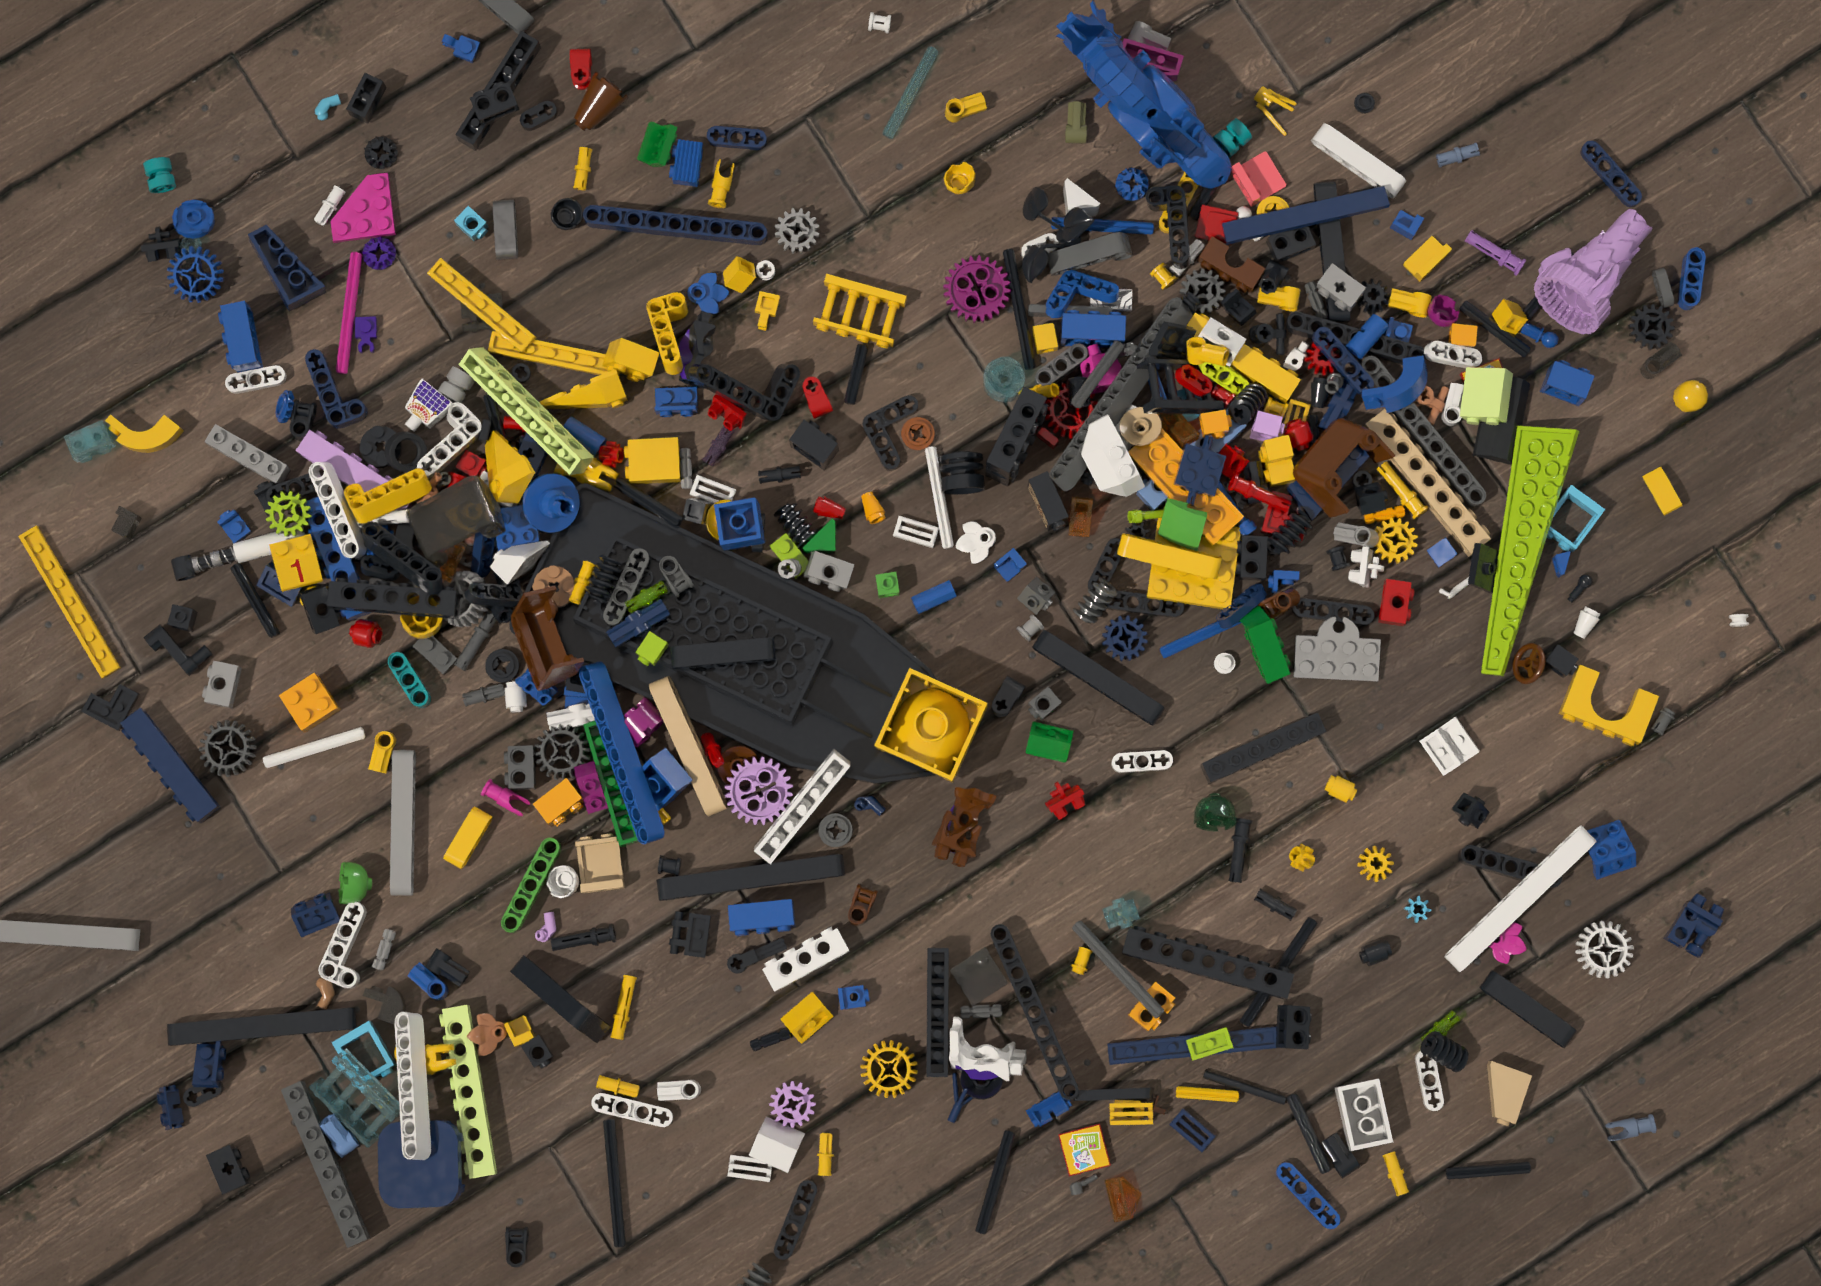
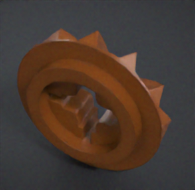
[901,417,935,451]

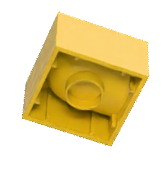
[874,668,988,783]

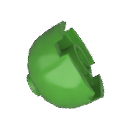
[338,862,372,904]

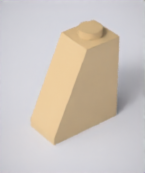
[1487,1061,1532,1127]

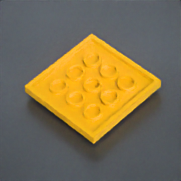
[1147,518,1241,609]

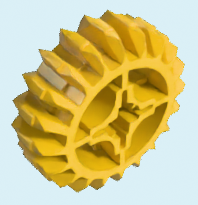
[860,1040,918,1098]

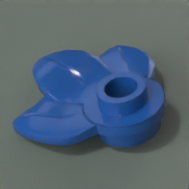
[687,273,729,314]

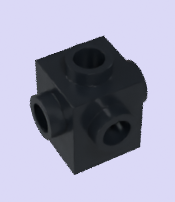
[1452,792,1490,829]

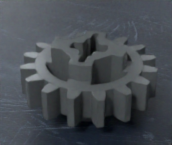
[1179,269,1225,314]

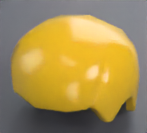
[944,162,976,194]
[1673,380,1708,412]

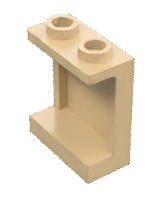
[575,834,625,894]

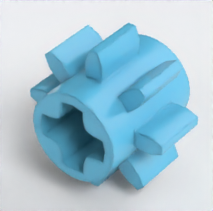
[1404,896,1431,923]

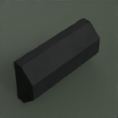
[1473,376,1530,465]

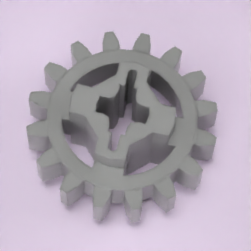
[775,208,819,254]

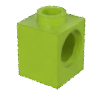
[635,631,668,666]

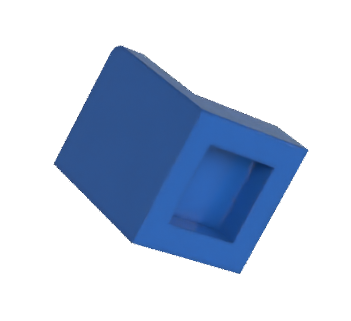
[1390,210,1424,240]
[994,548,1027,582]

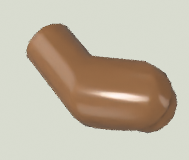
[316,977,335,1010]

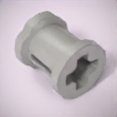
[778,558,801,579]
[1016,614,1044,642]

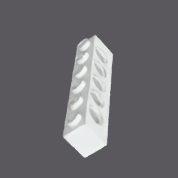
[754,749,850,864]

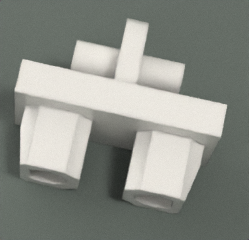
[1348,546,1384,588]

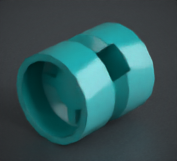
[1213,118,1252,157]
[143,157,176,193]

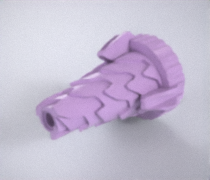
[1534,209,1652,334]

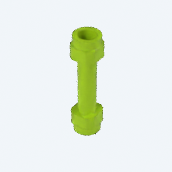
[1127,506,1165,523]

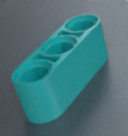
[388,652,431,708]

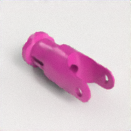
[481,779,531,816]

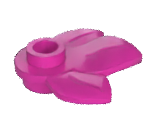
[1488,923,1526,964]

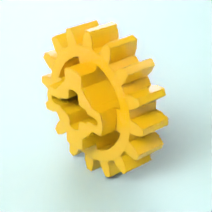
[1374,518,1418,564]

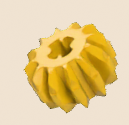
[1357,846,1394,882]

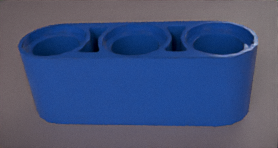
[1678,247,1706,310]

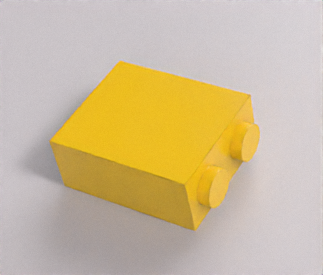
[624,437,681,484]

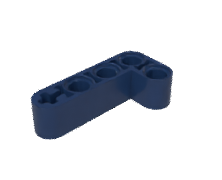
[305,349,368,429]

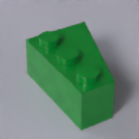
[1239,606,1291,684]

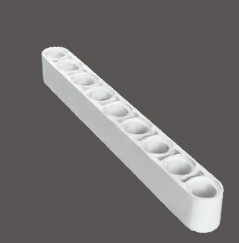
[1444,825,1596,972]

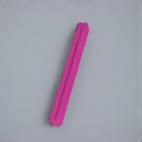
[336,252,362,374]

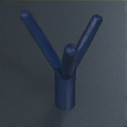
[947,1073,973,1123]

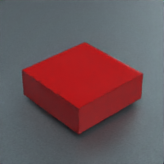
[1037,427,1059,449]

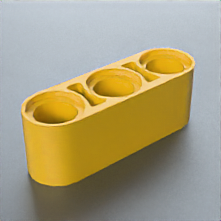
[443,806,493,870]

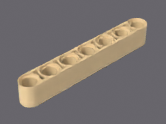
[649,676,728,817]

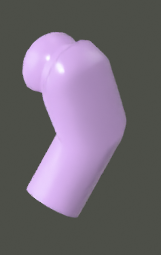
[535,912,556,942]

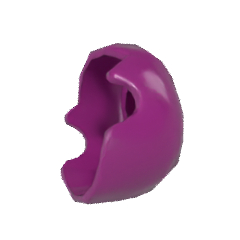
[1428,294,1459,327]

